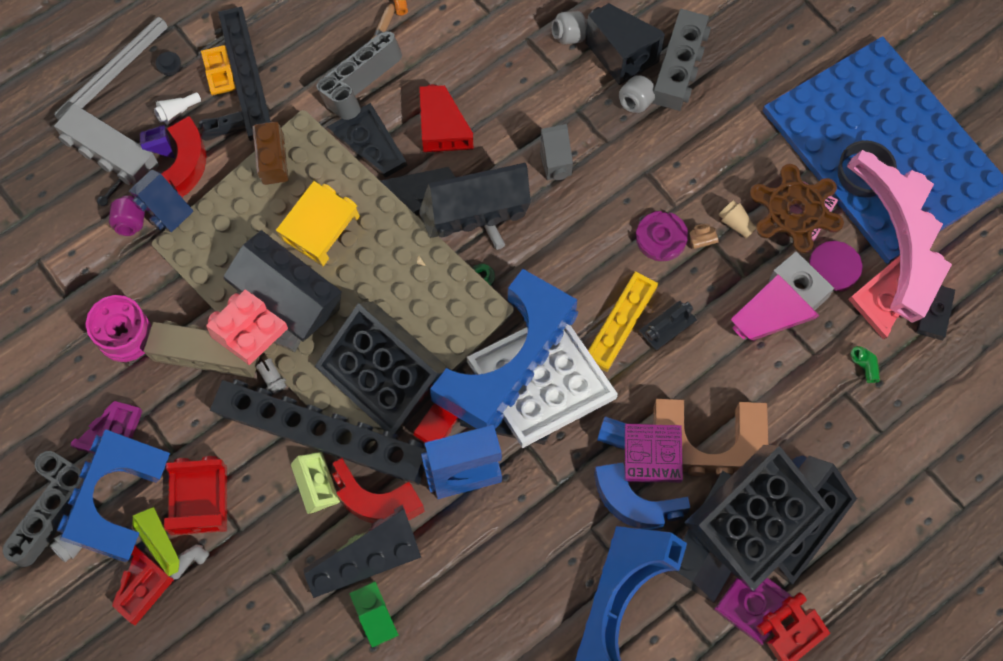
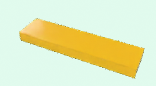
[588,271,658,372]

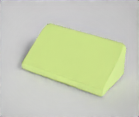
[291,452,340,514]

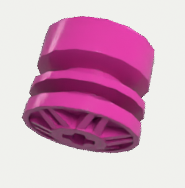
[86,295,152,362]

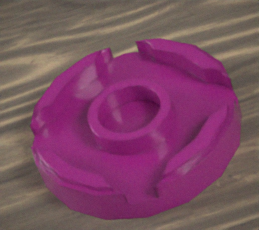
[636,211,688,261]
[809,241,863,292]

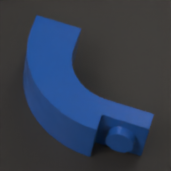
[594,463,690,530]

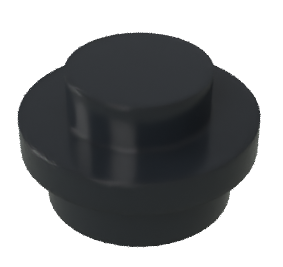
[156,52,181,76]

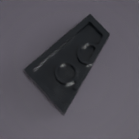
[327,103,408,178]
[380,167,456,216]

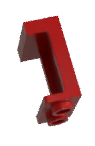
[164,456,227,535]

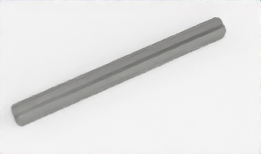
[54,17,168,120]

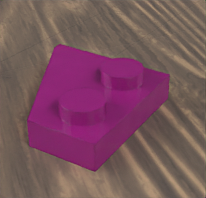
[70,401,143,454]

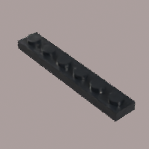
[218,6,271,141]

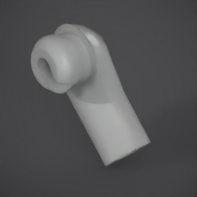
[171,545,209,579]

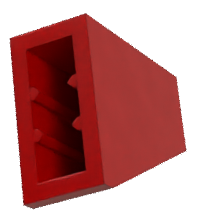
[420,84,474,152]

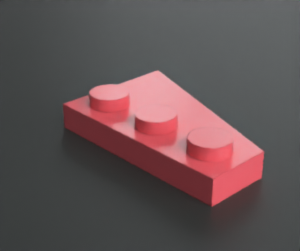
[848,256,900,340]

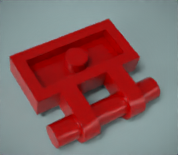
[756,592,830,661]

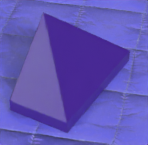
[140,125,176,159]

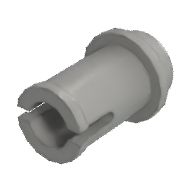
[256,358,287,395]

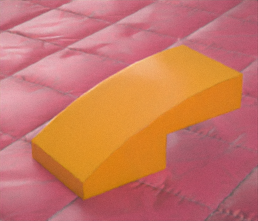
[201,45,236,95]

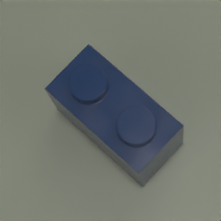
[129,170,194,233]

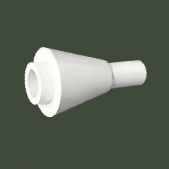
[154,92,201,125]

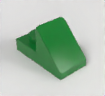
[349,581,399,648]

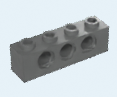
[652,9,711,111]

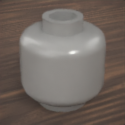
[551,11,588,44]
[619,75,655,113]

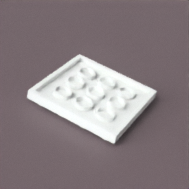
[467,325,617,448]

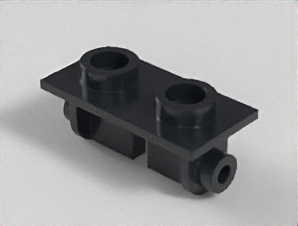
[639,301,697,351]

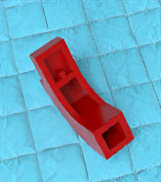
[161,116,206,197]
[332,458,425,524]

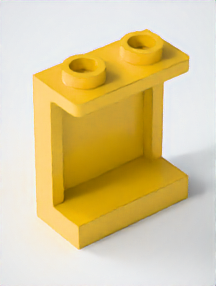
[276,181,360,266]

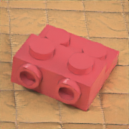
[206,290,288,365]

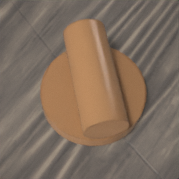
[690,224,718,250]

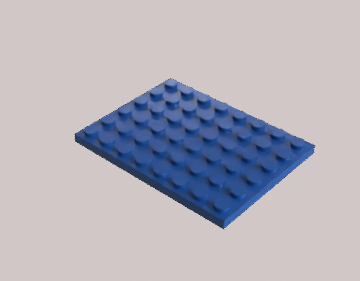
[763,36,1003,264]

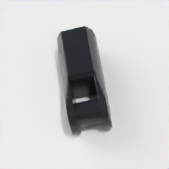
[198,111,246,141]

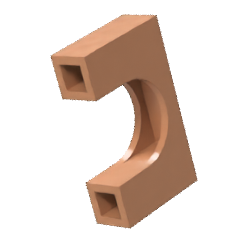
[653,399,768,476]

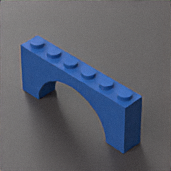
[430,269,578,429]
[576,526,687,661]

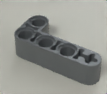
[317,31,402,120]
[3,451,84,567]

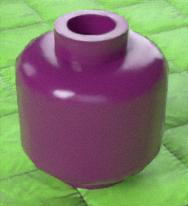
[109,196,145,236]

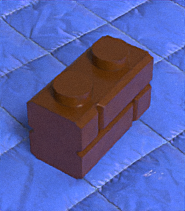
[253,122,289,185]

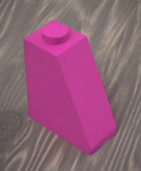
[731,274,819,340]

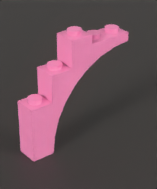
[847,150,952,323]

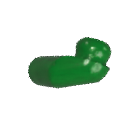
[850,346,880,383]

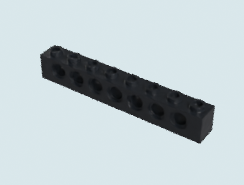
[210,379,426,486]

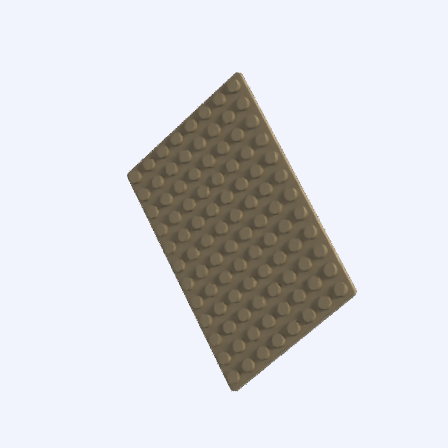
[152,110,514,453]

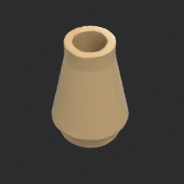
[719,200,756,239]

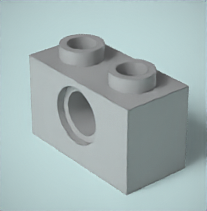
[769,252,834,310]

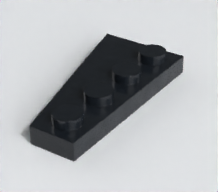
[303,504,421,598]

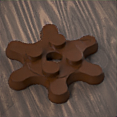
[750,164,844,253]

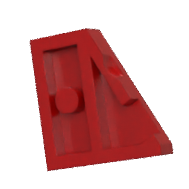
[112,546,174,626]

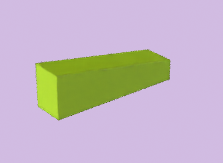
[132,507,180,577]

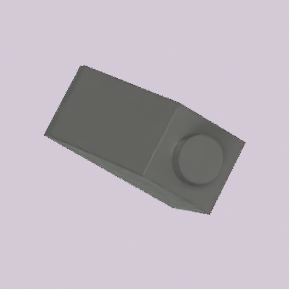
[540,124,573,180]

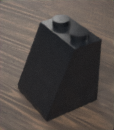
[586,3,665,85]

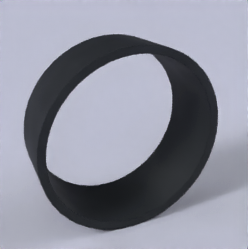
[838,140,897,197]

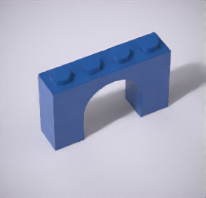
[421,425,502,499]
[57,429,170,562]

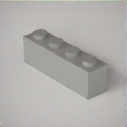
[54,104,159,185]

